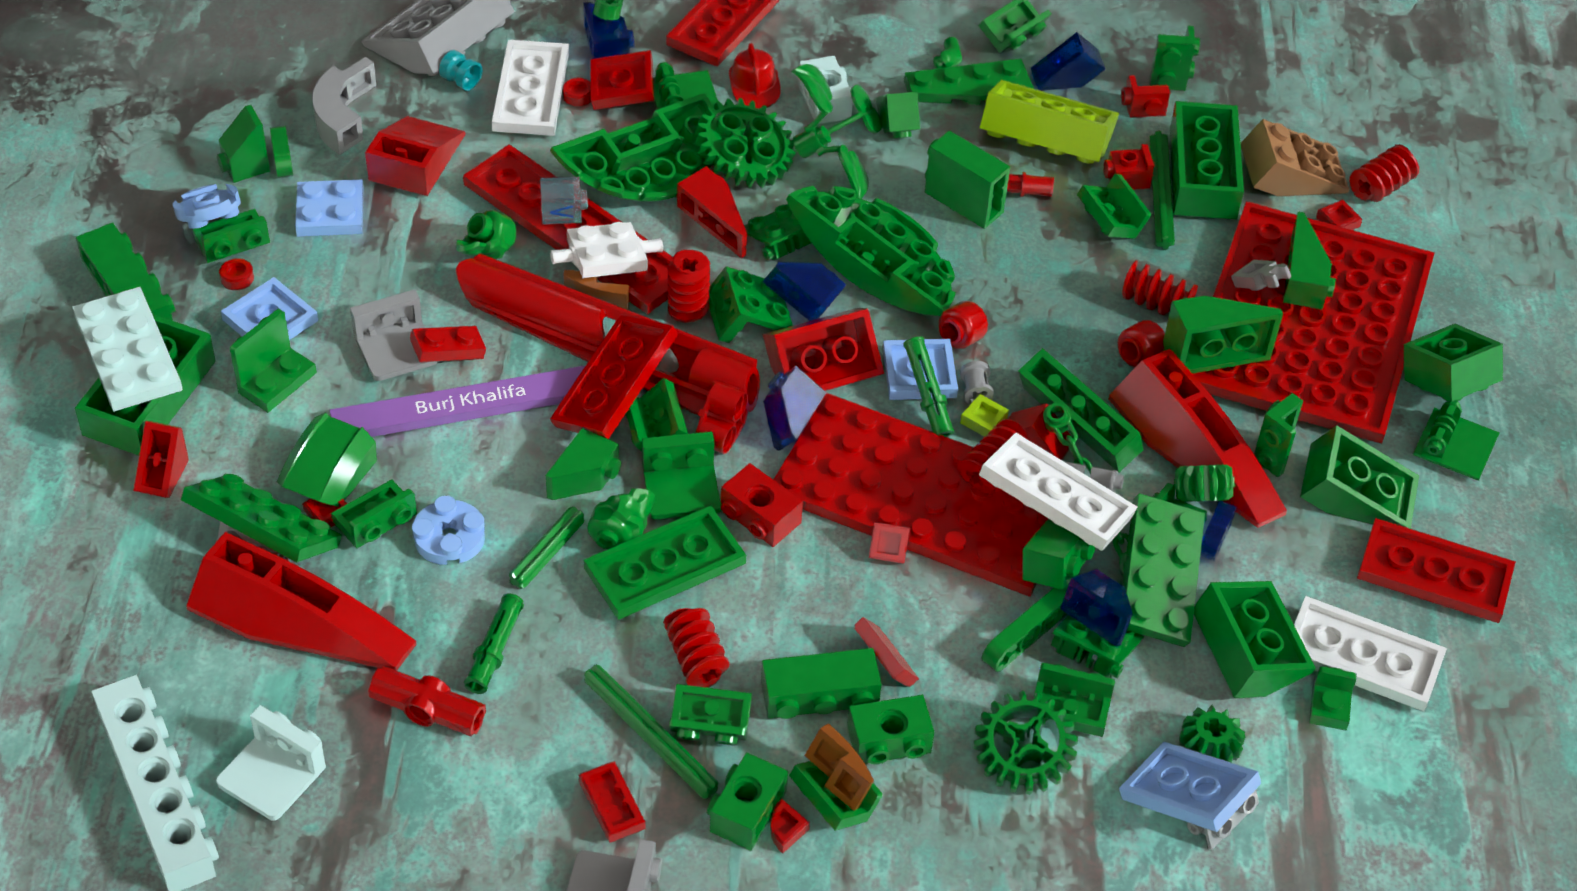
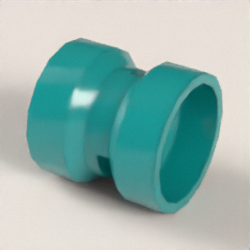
[439,50,483,91]

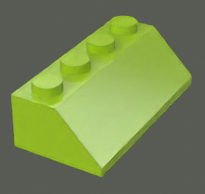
[980,80,1119,164]

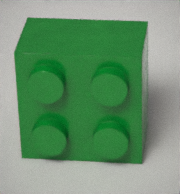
[1404,323,1503,402]

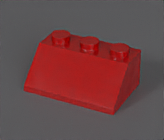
[762,308,884,401]

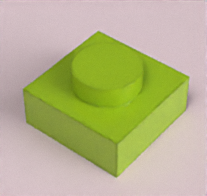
[960,394,1009,437]

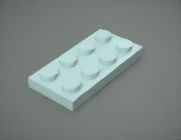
[72,287,183,412]

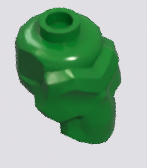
[455,210,516,259]
[587,488,655,549]

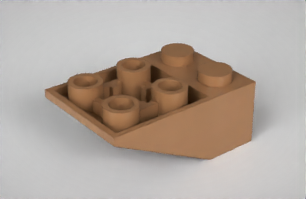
[1240,119,1350,197]

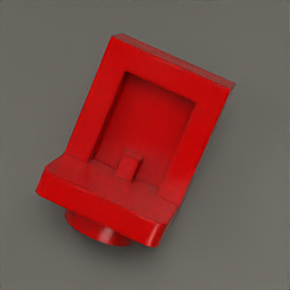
[1121,75,1170,118]

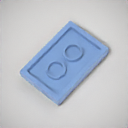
[1119,742,1261,832]

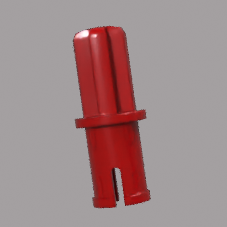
[1007,172,1054,197]

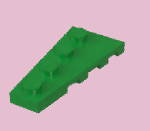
[904,58,1034,105]

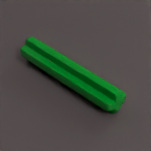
[509,507,585,589]

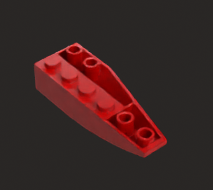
[1108,349,1287,528]
[186,532,417,671]

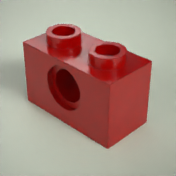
[721,463,803,547]

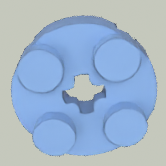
[173,184,241,229]
[412,496,485,565]

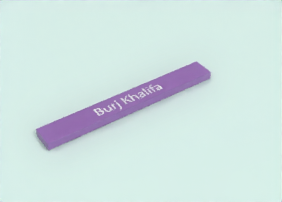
[330,365,586,437]

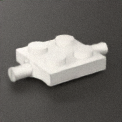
[550,222,663,278]

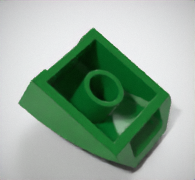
[277,412,377,507]

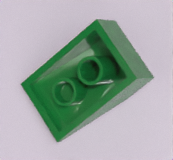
[1163,295,1283,374]
[1300,425,1420,529]

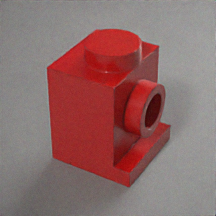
[1103,144,1154,190]

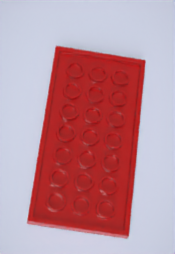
[773,392,1048,597]

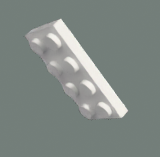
[492,40,569,136]
[979,433,1137,551]
[1294,596,1447,711]

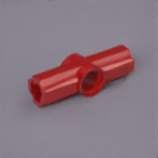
[368,666,486,736]

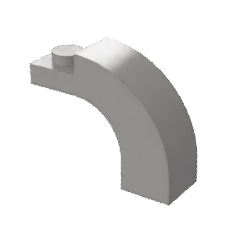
[312,57,377,155]

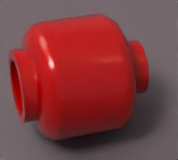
[938,301,988,349]
[1117,320,1165,368]

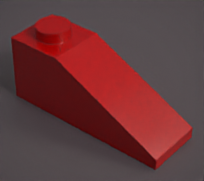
[677,167,747,259]

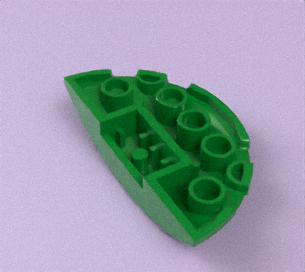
[550,93,713,201]
[786,186,956,316]

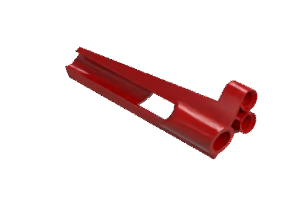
[455,254,760,454]

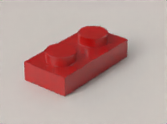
[410,326,486,362]

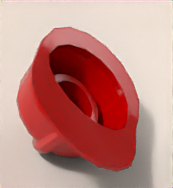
[729,43,781,109]

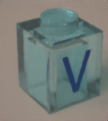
[540,177,588,224]

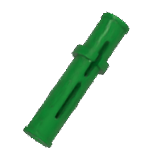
[903,336,955,437]
[464,593,524,694]

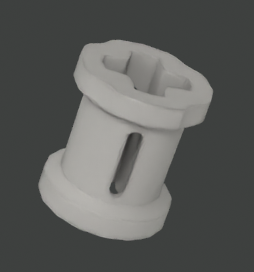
[960,361,994,405]

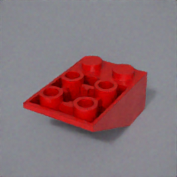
[365,116,466,196]

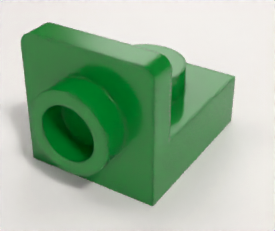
[1309,666,1357,731]

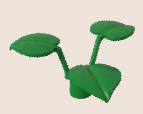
[791,64,882,199]

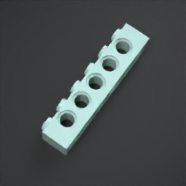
[92,675,219,891]

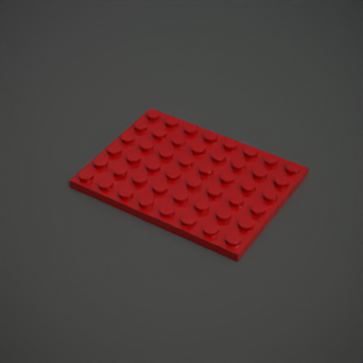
[1193,201,1435,444]

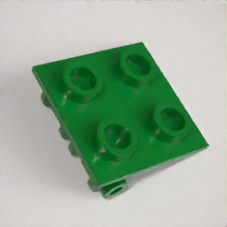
[654,62,718,109]
[744,204,811,261]
[1413,400,1500,481]
[1051,605,1145,679]

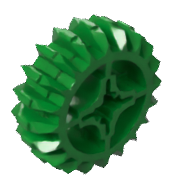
[973,690,1078,795]

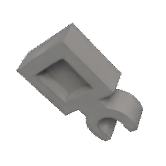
[1231,260,1291,291]

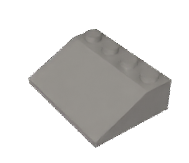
[362,0,514,76]

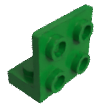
[709,266,793,343]
[230,309,317,413]
[642,432,721,520]

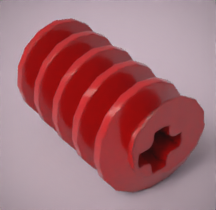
[1349,144,1419,202]
[668,250,710,323]
[1122,260,1198,316]
[957,419,1028,493]
[663,608,730,688]

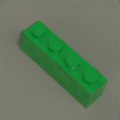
[76,222,176,321]
[1018,348,1144,473]

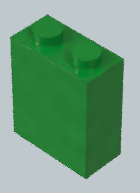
[924,130,1010,229]

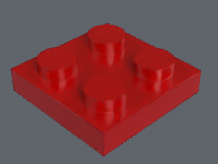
[590,50,654,110]

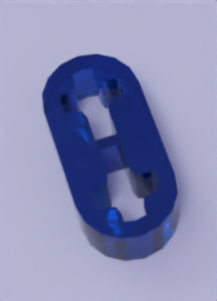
[1200,501,1237,562]

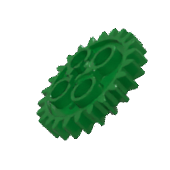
[694,98,796,188]

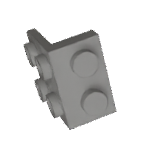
[350,289,438,381]
[567,839,662,891]

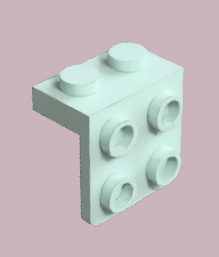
[217,705,326,820]

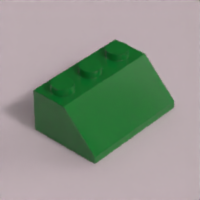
[1194,581,1316,698]

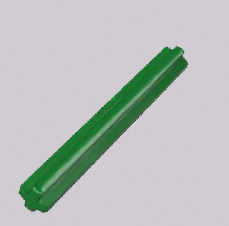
[1149,131,1175,250]
[584,664,719,799]

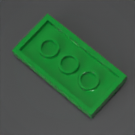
[181,474,342,563]
[1117,493,1205,647]
[584,505,747,620]

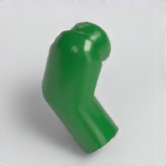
[933,37,962,69]

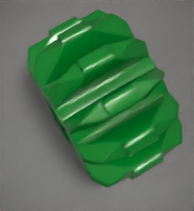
[1174,464,1235,502]
[1179,704,1245,763]

